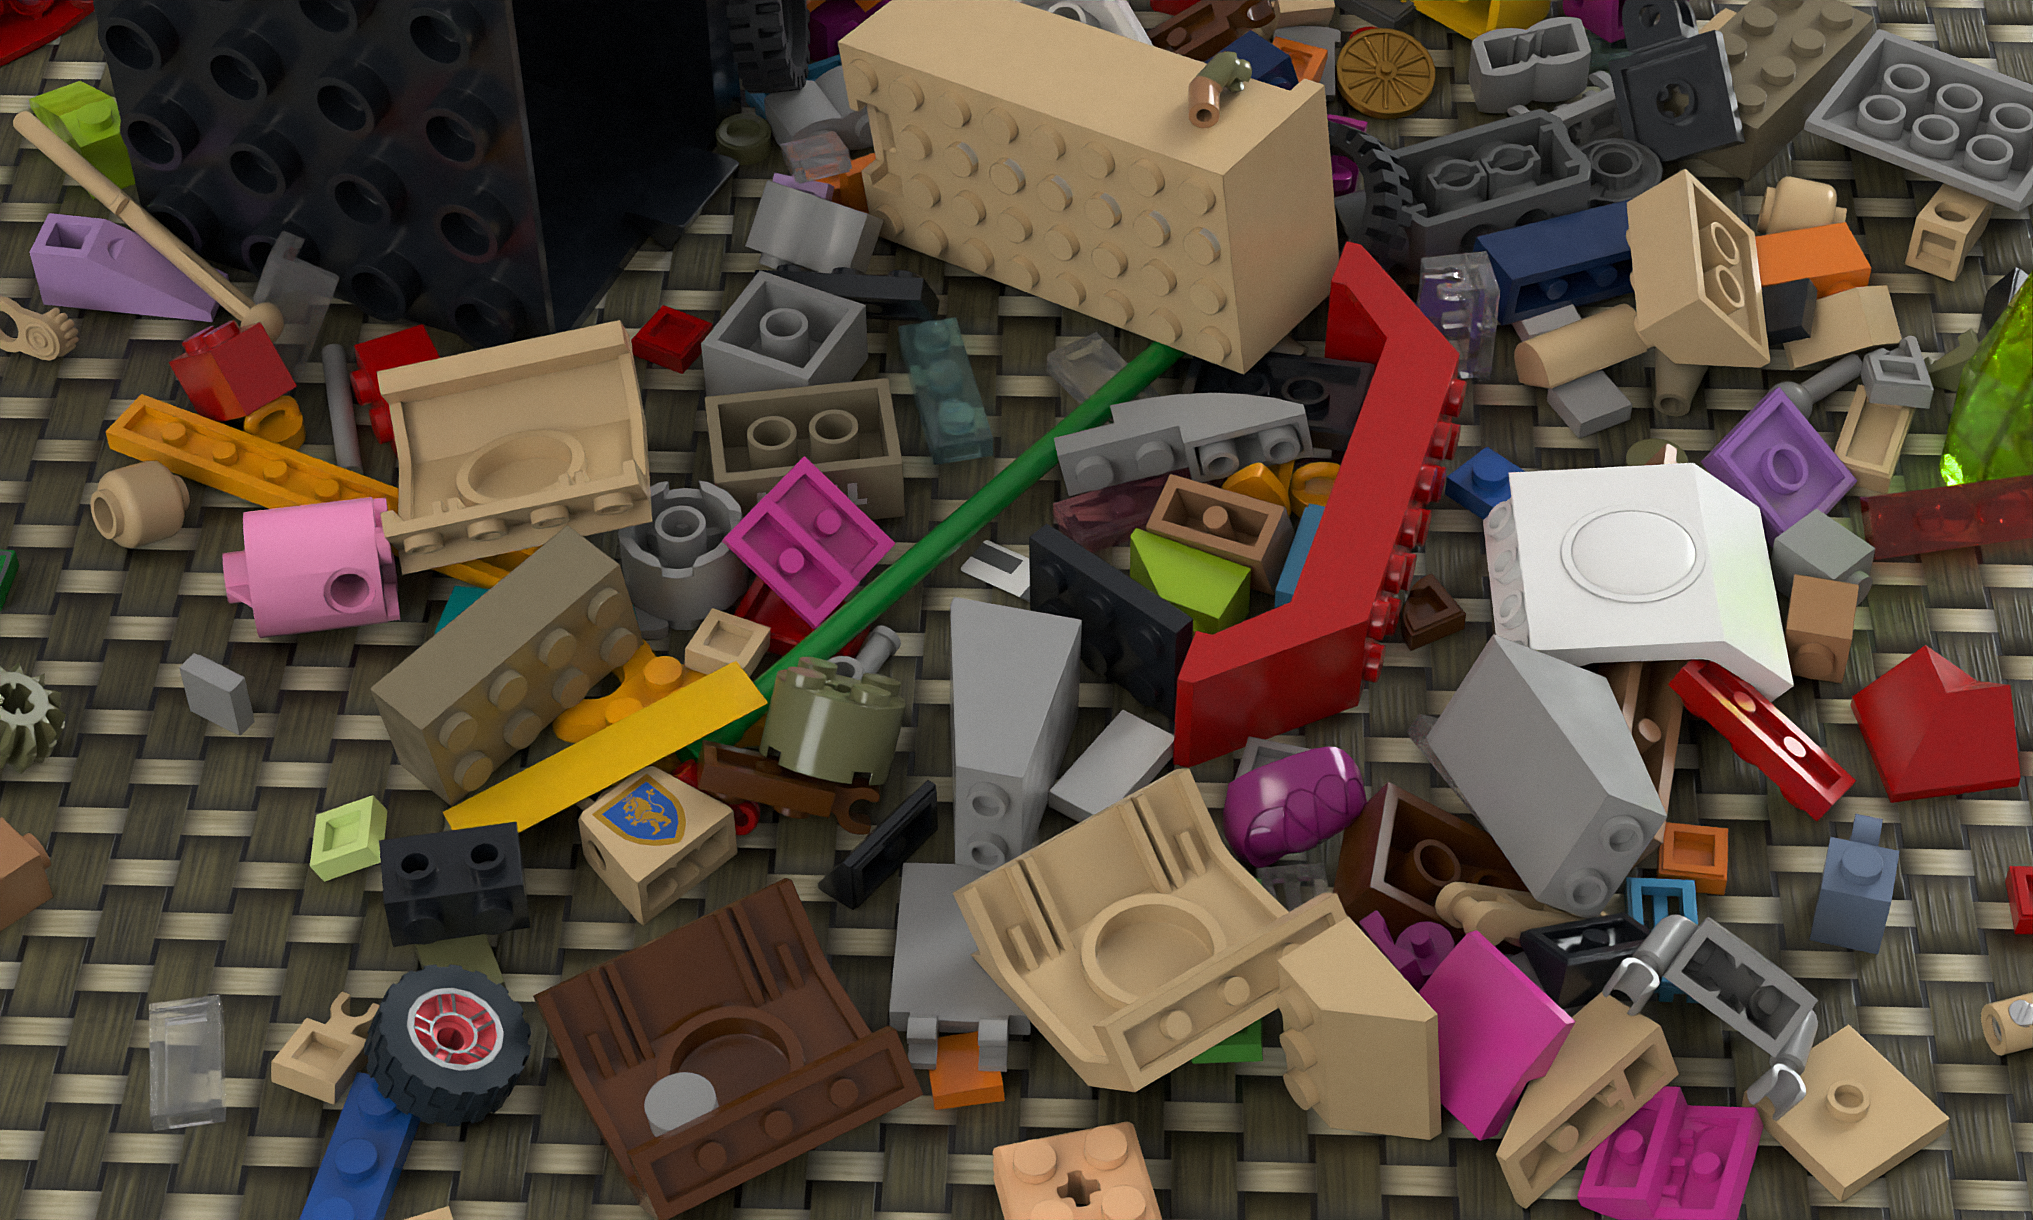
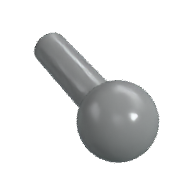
[1767,353,1862,420]

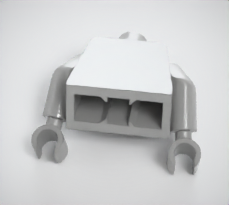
[1602,914,1818,1121]

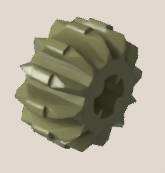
[0,662,66,774]

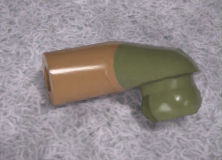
[1188,51,1252,128]

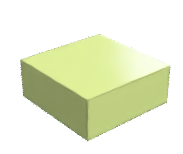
[310,795,388,882]

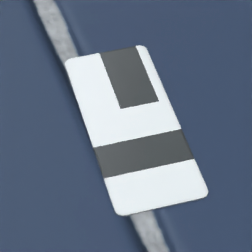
[961,540,1030,602]

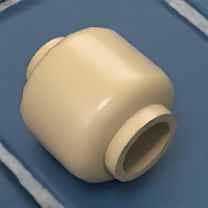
[1756,176,1847,235]
[90,461,190,548]

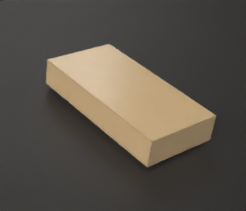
[1834,384,1916,494]

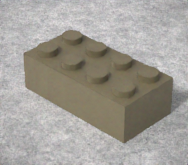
[1664,0,1875,182]
[370,525,644,807]

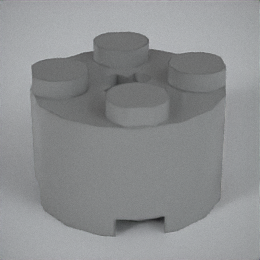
[618,481,749,630]

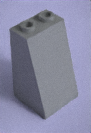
[950,597,1082,871]
[1426,634,1668,919]

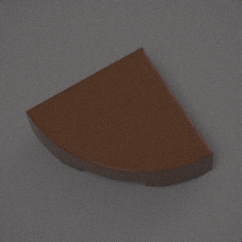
[1401,573,1466,651]

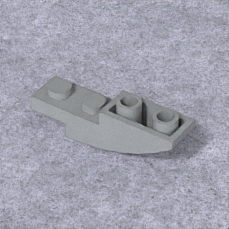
[1054,393,1314,496]

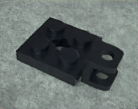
[1608,0,1746,167]

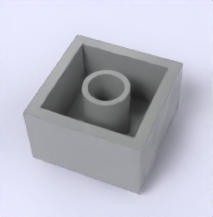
[701,270,868,397]

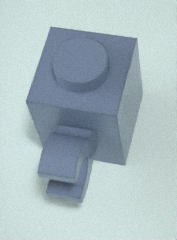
[1809,813,1900,954]

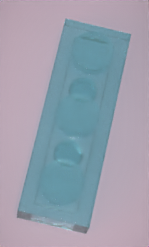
[898,318,993,465]

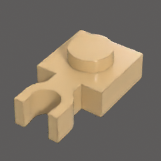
[271,992,380,1105]

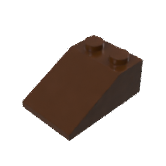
[1333,782,1531,955]

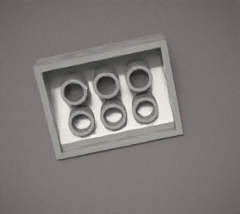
[1804,29,2033,212]

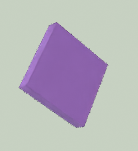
[1701,387,1858,548]

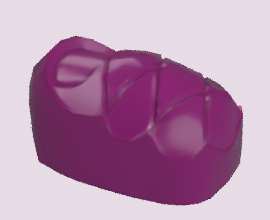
[1223,747,1367,868]

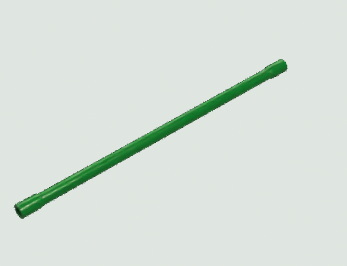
[675,341,1187,763]

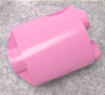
[222,497,400,638]

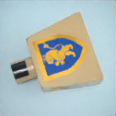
[575,766,738,926]

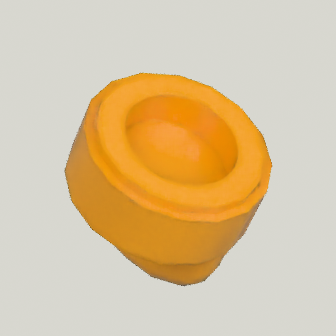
[242,395,306,450]
[1288,462,1341,518]

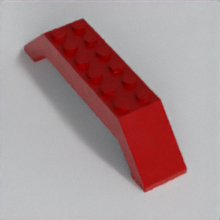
[1173,241,1467,768]

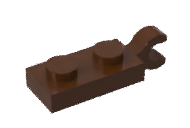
[1146,0,1276,62]
[696,740,880,835]

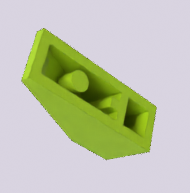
[29,81,135,199]

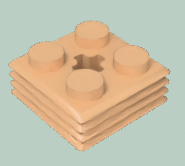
[993,1121,1162,1220]

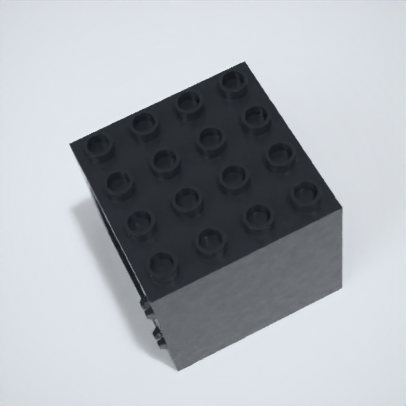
[93,0,742,350]

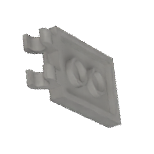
[889,863,1031,1072]

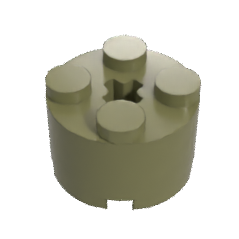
[759,657,907,785]

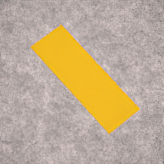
[443,661,768,833]

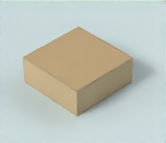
[685,608,771,678]

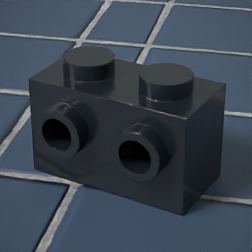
[379,822,531,947]

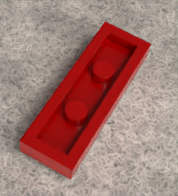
[1668,659,1856,821]

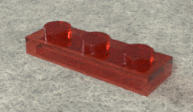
[1860,474,2033,559]

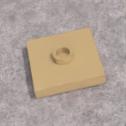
[1742,1025,1950,1202]

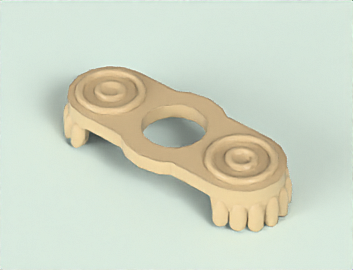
[0,296,79,361]

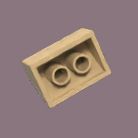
[1626,169,1770,368]
[1276,916,1442,1140]

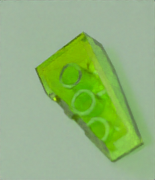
[1938,270,2033,509]

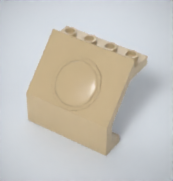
[377,320,653,575]
[953,768,1347,1092]

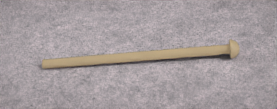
[13,111,284,343]

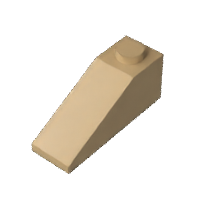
[1496,992,1679,1209]

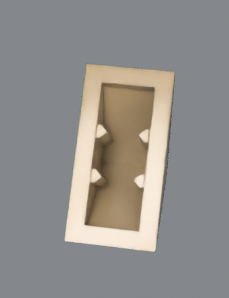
[1783,285,1902,370]

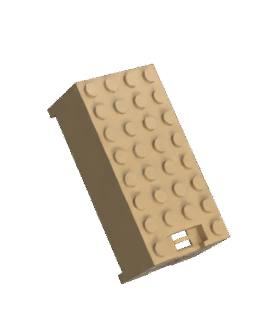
[838,0,1339,375]

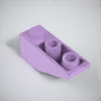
[29,213,229,322]

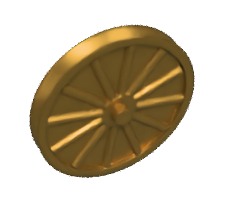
[1335,28,1436,119]

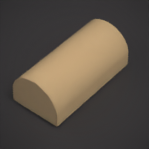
[1514,304,1651,389]

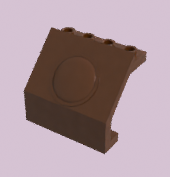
[533,878,923,1220]

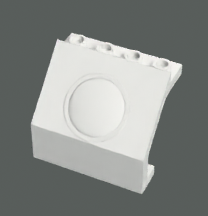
[1483,463,1794,702]

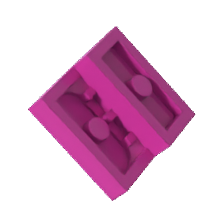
[722,456,896,630]
[1418,930,1576,1141]
[1577,1086,1764,1220]

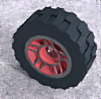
[364,964,531,1126]

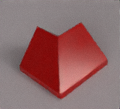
[1850,645,2021,803]

